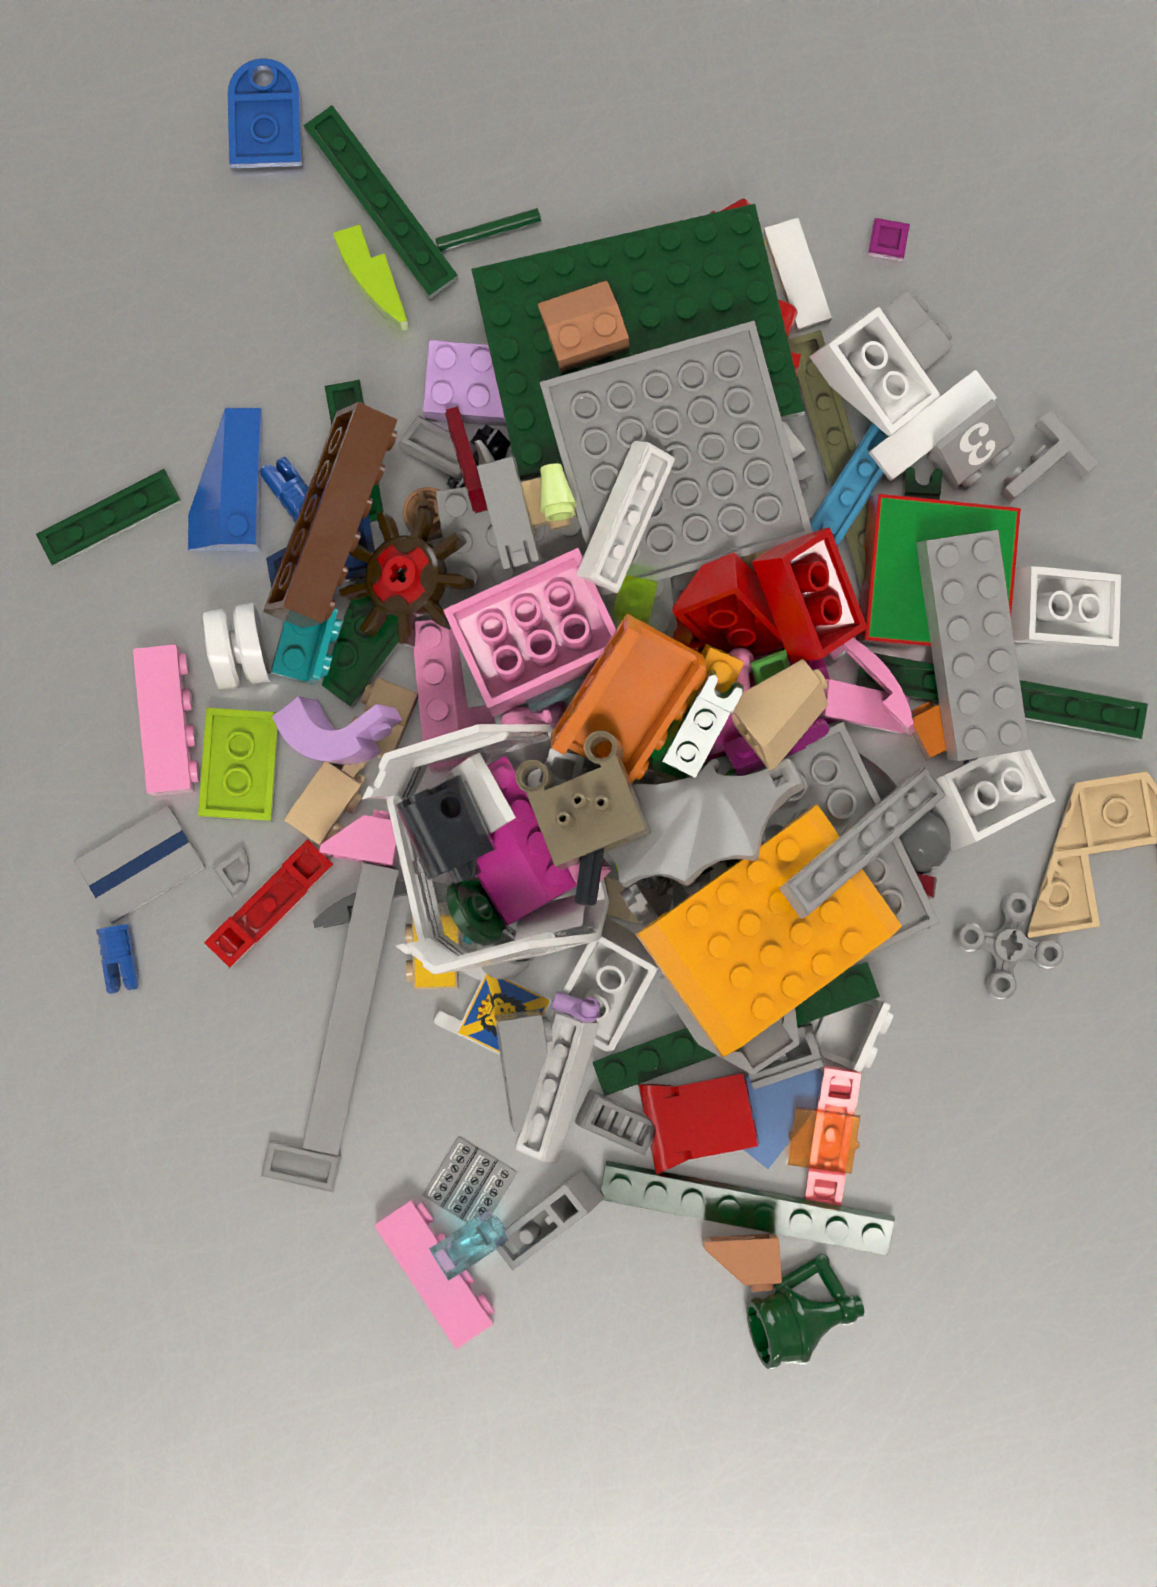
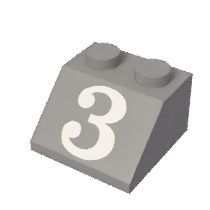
[927,399,1015,491]

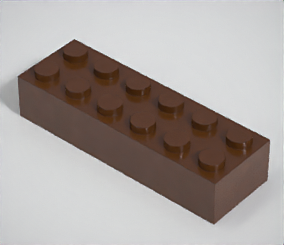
[263,402,398,628]

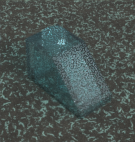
[429,1209,508,1281]

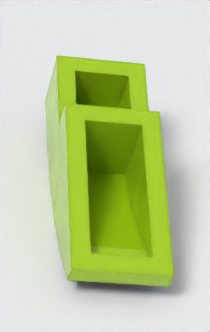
[333,224,409,331]

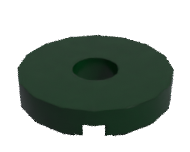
[446,876,507,946]

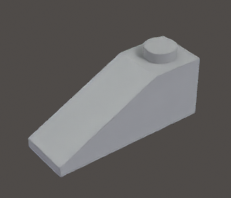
[490,1170,604,1271]

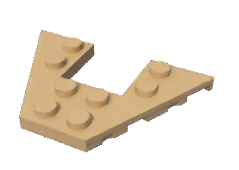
[1026,771,1157,938]

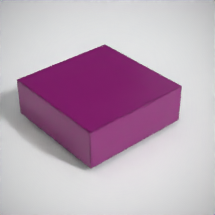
[868,218,910,262]

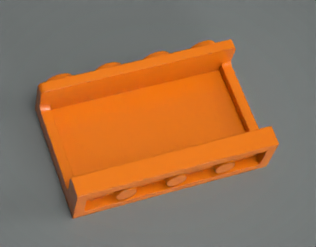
[551,614,707,784]

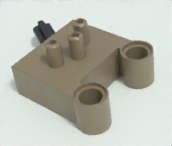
[515,730,651,906]

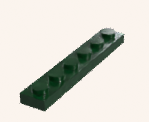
[303,105,459,299]

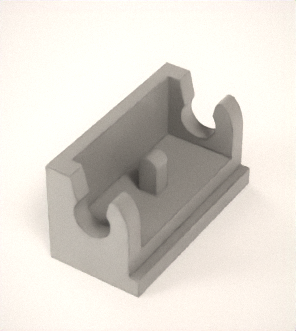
[748,1023,824,1090]

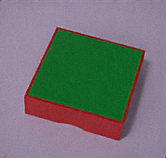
[856,494,1021,647]

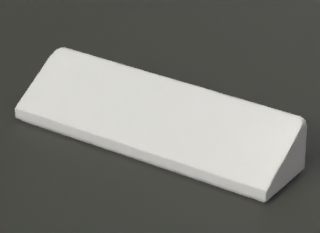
[577,441,676,593]
[515,1011,599,1162]

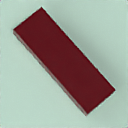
[445,406,488,514]

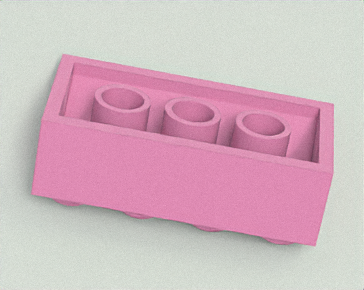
[413,620,495,770]

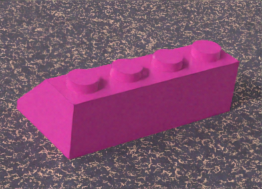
[477,756,577,926]

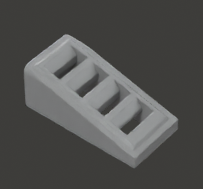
[575,1090,655,1156]

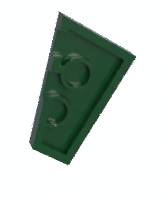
[322,577,416,708]

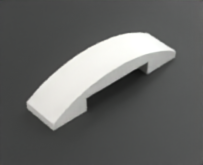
[868,370,997,481]

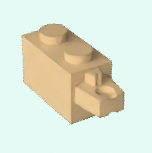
[283,760,369,845]

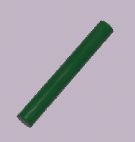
[435,208,542,251]

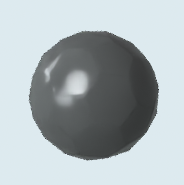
[899,812,951,874]

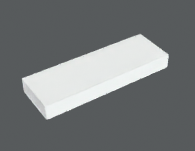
[764,217,832,331]

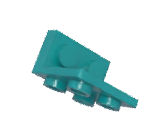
[270,609,342,685]

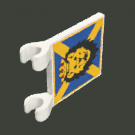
[433,967,553,1055]

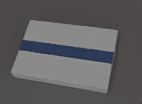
[74,805,206,924]

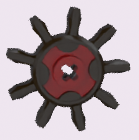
[339,508,474,648]

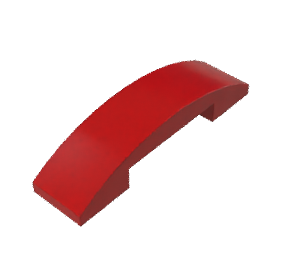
[204,839,333,968]

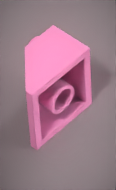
[319,810,399,868]

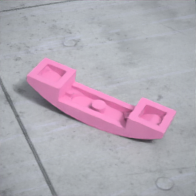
[828,638,915,735]

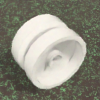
[203,602,271,691]

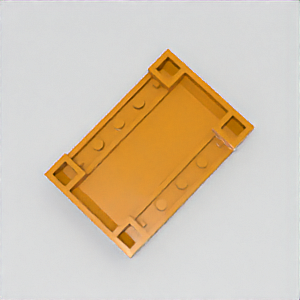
[635,804,902,1057]

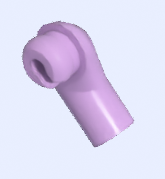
[552,991,600,1023]

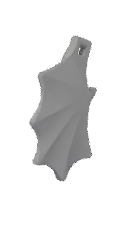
[606,759,804,888]

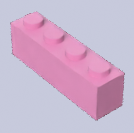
[133,644,200,796]
[374,1199,495,1349]

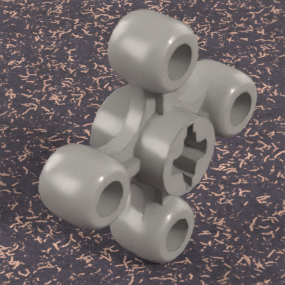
[955,892,1064,999]

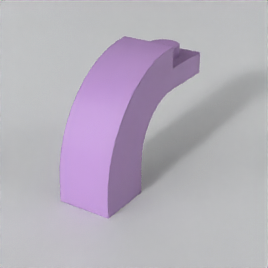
[272,696,402,765]

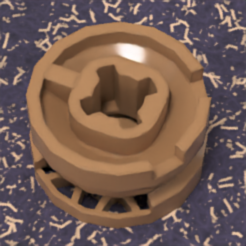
[402,487,442,541]

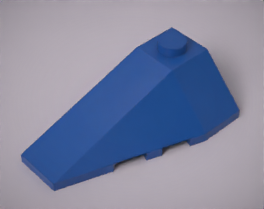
[188,408,262,551]

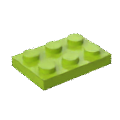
[198,708,279,822]

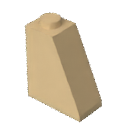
[730,659,828,771]

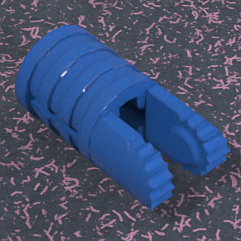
[259,456,309,523]
[96,924,139,994]

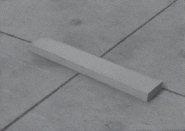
[779,766,946,918]

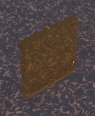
[788,1106,860,1174]

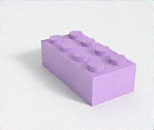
[423,340,506,426]

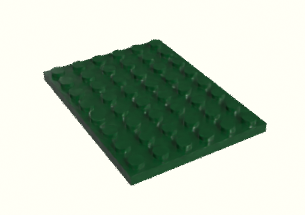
[471,204,805,480]

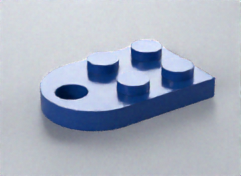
[228,58,302,168]

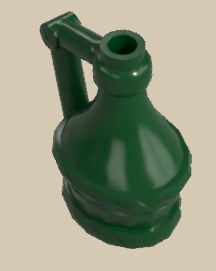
[746,1254,864,1369]

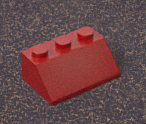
[751,527,867,662]
[672,552,784,658]

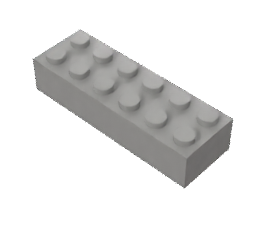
[916,530,1030,761]

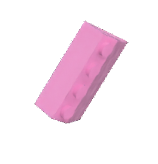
[443,548,616,717]

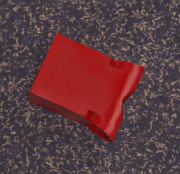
[638,1072,759,1175]

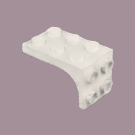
[797,999,893,1072]

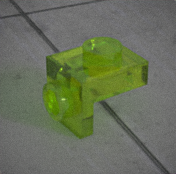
[613,575,657,625]

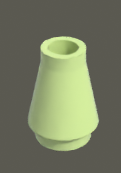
[540,464,577,522]

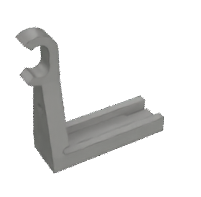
[477,456,541,570]

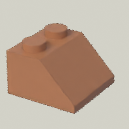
[538,281,630,373]
[702,1233,782,1291]

